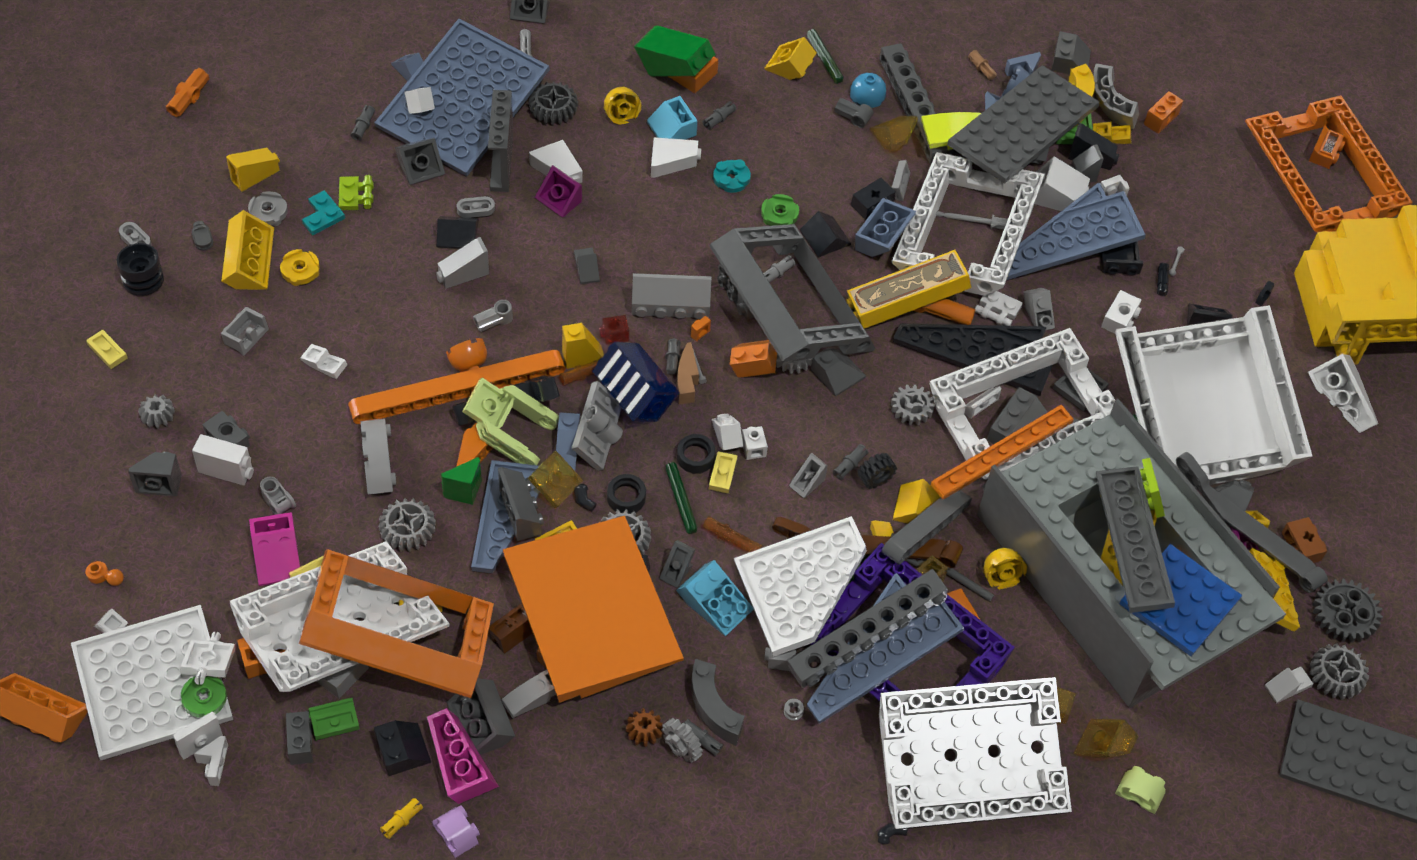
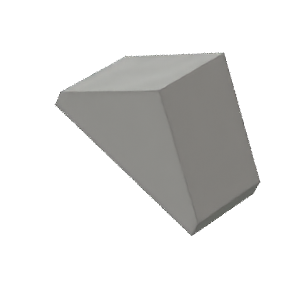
[789,453,828,498]

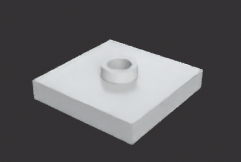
[173,712,223,760]

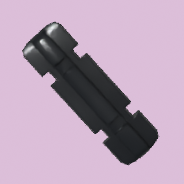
[1157,262,1169,296]

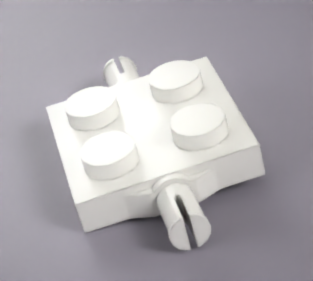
[180,632,235,685]

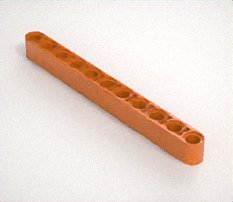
[348,350,566,424]

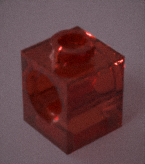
[599,315,629,345]

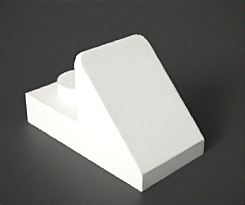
[1264,667,1313,703]
[194,736,228,786]

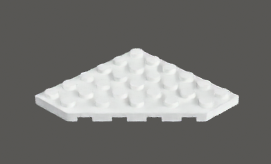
[734,516,867,657]

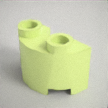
[1115,766,1165,814]

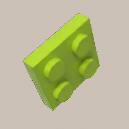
[1140,458,1165,518]

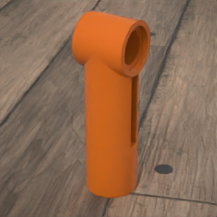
[913,298,976,325]

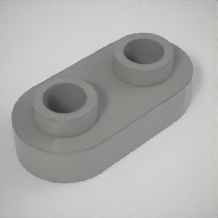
[457,196,495,218]
[119,222,151,245]

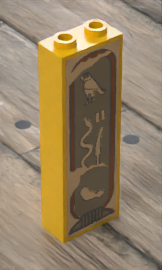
[846,250,971,329]

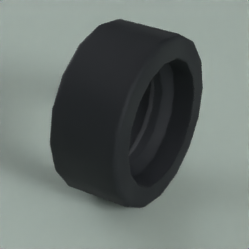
[677,434,716,474]
[607,474,646,514]

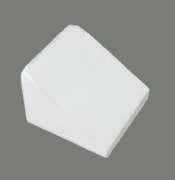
[94,609,128,633]

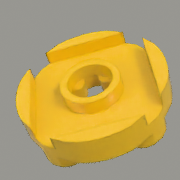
[280,249,320,286]

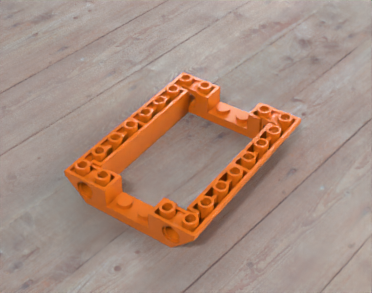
[1245,95,1413,232]
[299,549,494,698]

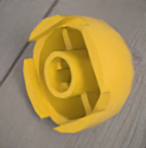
[604,87,642,125]
[983,548,1027,589]

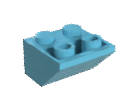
[647,96,697,140]

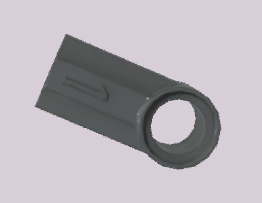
[835,98,874,128]

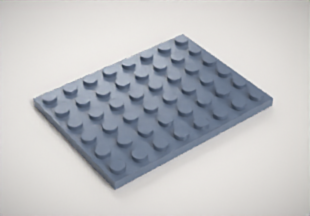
[374,19,550,176]

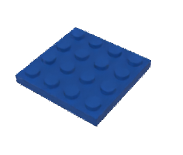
[1119,544,1242,657]

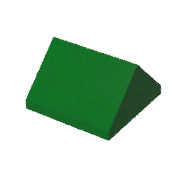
[441,457,482,505]

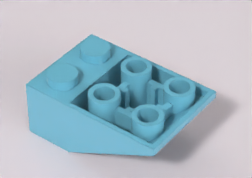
[676,560,754,636]

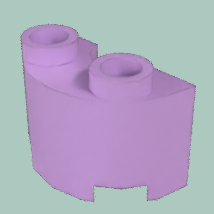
[432,805,480,858]

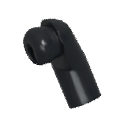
[877,823,908,844]

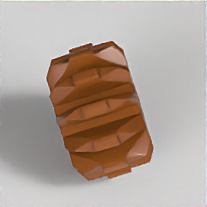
[626,708,663,747]

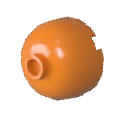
[446,338,487,372]

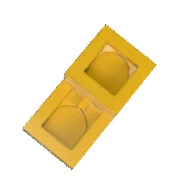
[1093,122,1131,144]

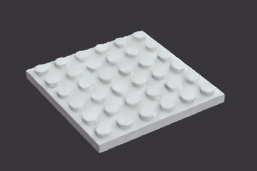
[71,605,233,760]

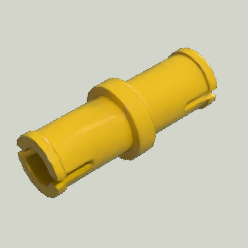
[380,798,423,839]

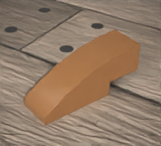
[677,342,699,404]

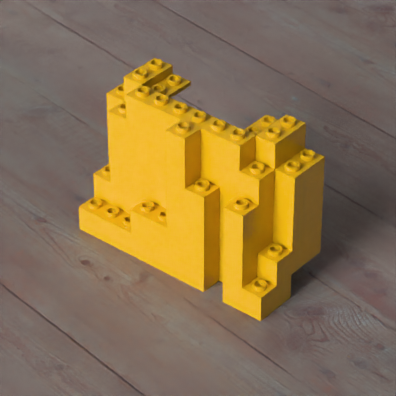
[1294,205,1417,365]

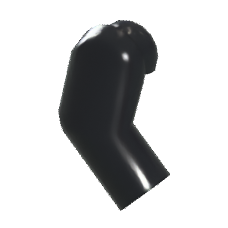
[574,484,597,512]

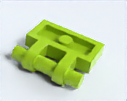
[339,175,374,210]

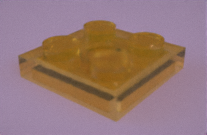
[528,451,583,508]

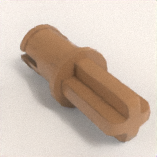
[968,50,997,80]

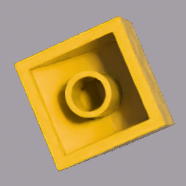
[764,37,817,80]

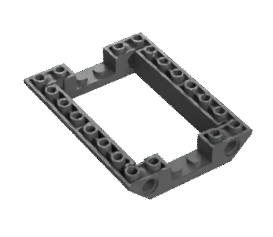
[710,224,875,362]

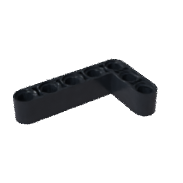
[452,375,560,426]

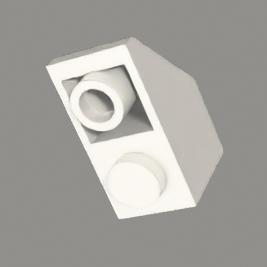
[712,414,743,450]

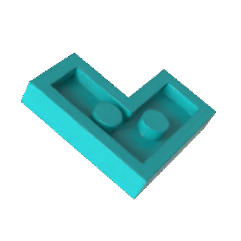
[302,190,345,236]

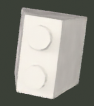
[1035,157,1090,211]

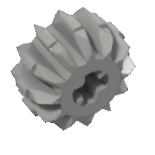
[138,394,175,429]

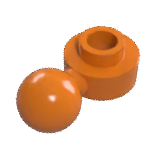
[85,561,124,586]

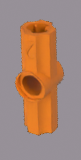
[166,68,210,117]

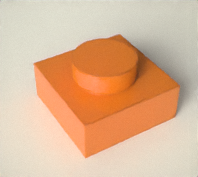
[691,316,711,341]

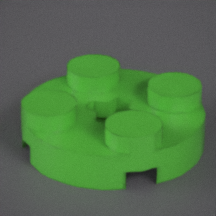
[761,194,799,226]
[181,676,227,718]

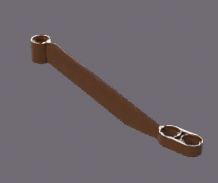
[772,517,963,568]

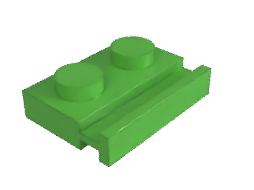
[309,698,360,740]

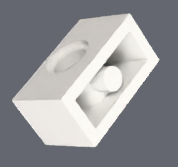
[1101,290,1142,333]

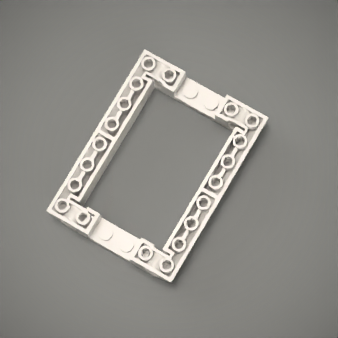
[892,152,1045,296]
[930,328,1115,479]

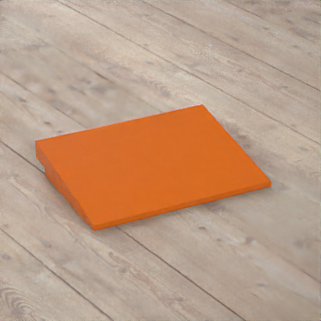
[502,516,684,703]

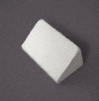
[964,386,1002,418]

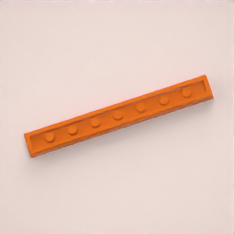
[931,405,1074,500]

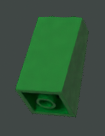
[634,25,716,76]

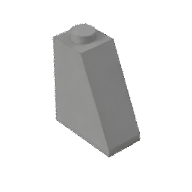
[436,237,489,288]

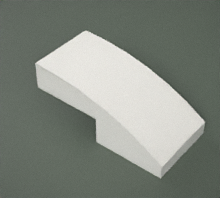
[300,344,347,379]

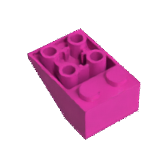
[249,512,300,586]

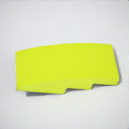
[921,112,981,150]

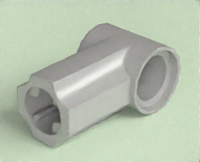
[473,300,513,332]

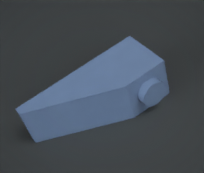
[554,413,580,478]

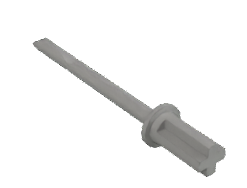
[936,211,1008,229]

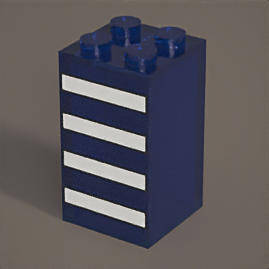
[592,342,680,422]

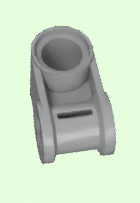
[260,477,296,515]

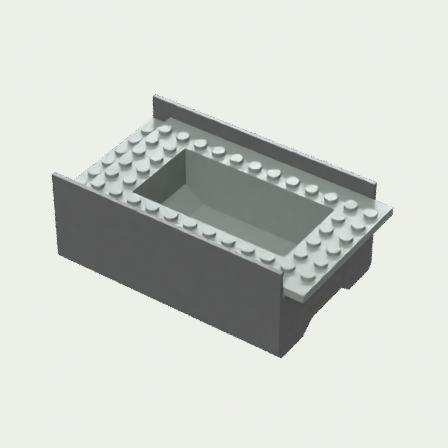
[977,399,1286,708]

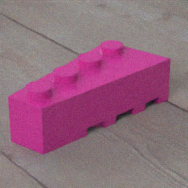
[427,708,499,804]

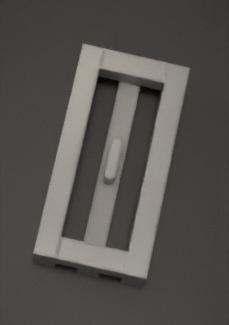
[892,160,910,201]

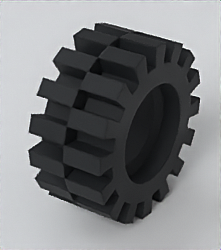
[857,453,897,489]

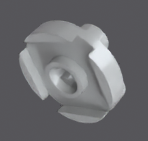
[248,191,288,226]

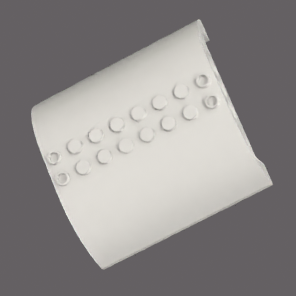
[1115,305,1312,485]

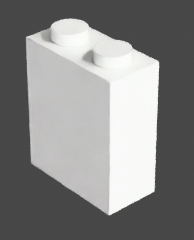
[192,434,254,485]

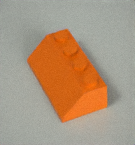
[0,673,88,742]

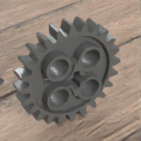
[1312,578,1383,643]

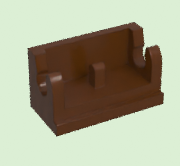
[489,603,533,654]

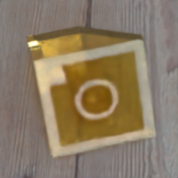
[870,116,918,151]
[1074,719,1139,757]

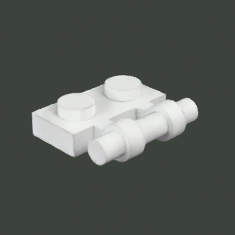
[975,291,1023,326]

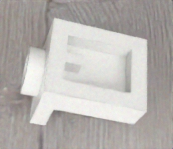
[1100,175,1129,196]

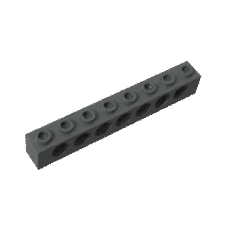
[879,43,954,164]
[788,569,948,688]

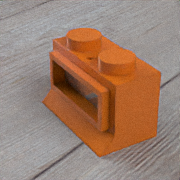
[1309,125,1345,169]

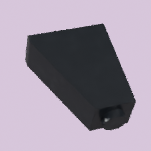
[1068,123,1119,170]

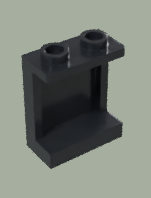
[1100,241,1143,275]

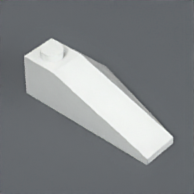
[1308,354,1378,433]

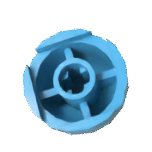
[850,73,886,108]

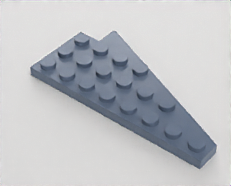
[1007,183,1145,280]
[807,573,964,724]

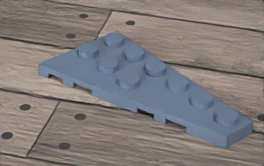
[471,460,553,573]

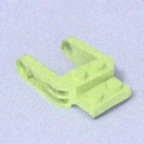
[462,378,559,465]

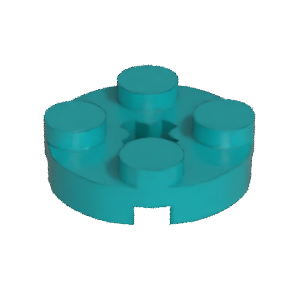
[713,159,751,193]

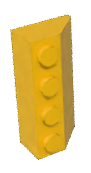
[221,210,274,290]

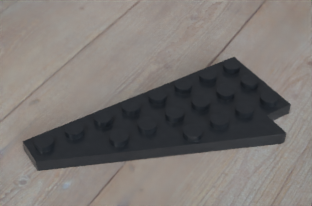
[893,323,1053,396]

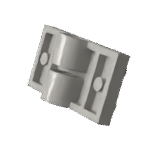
[572,381,623,471]

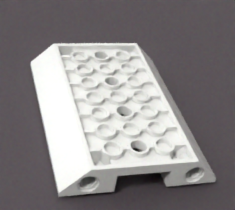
[230,541,449,692]
[879,677,1072,829]

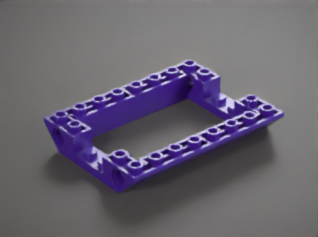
[810,543,1015,701]

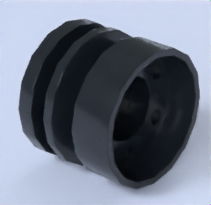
[116,243,164,296]

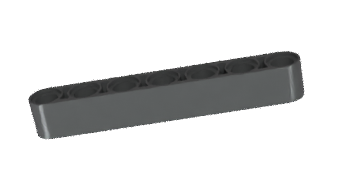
[881,490,972,565]

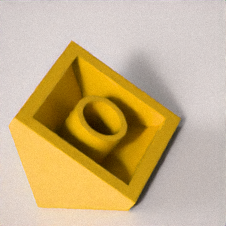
[893,479,940,524]

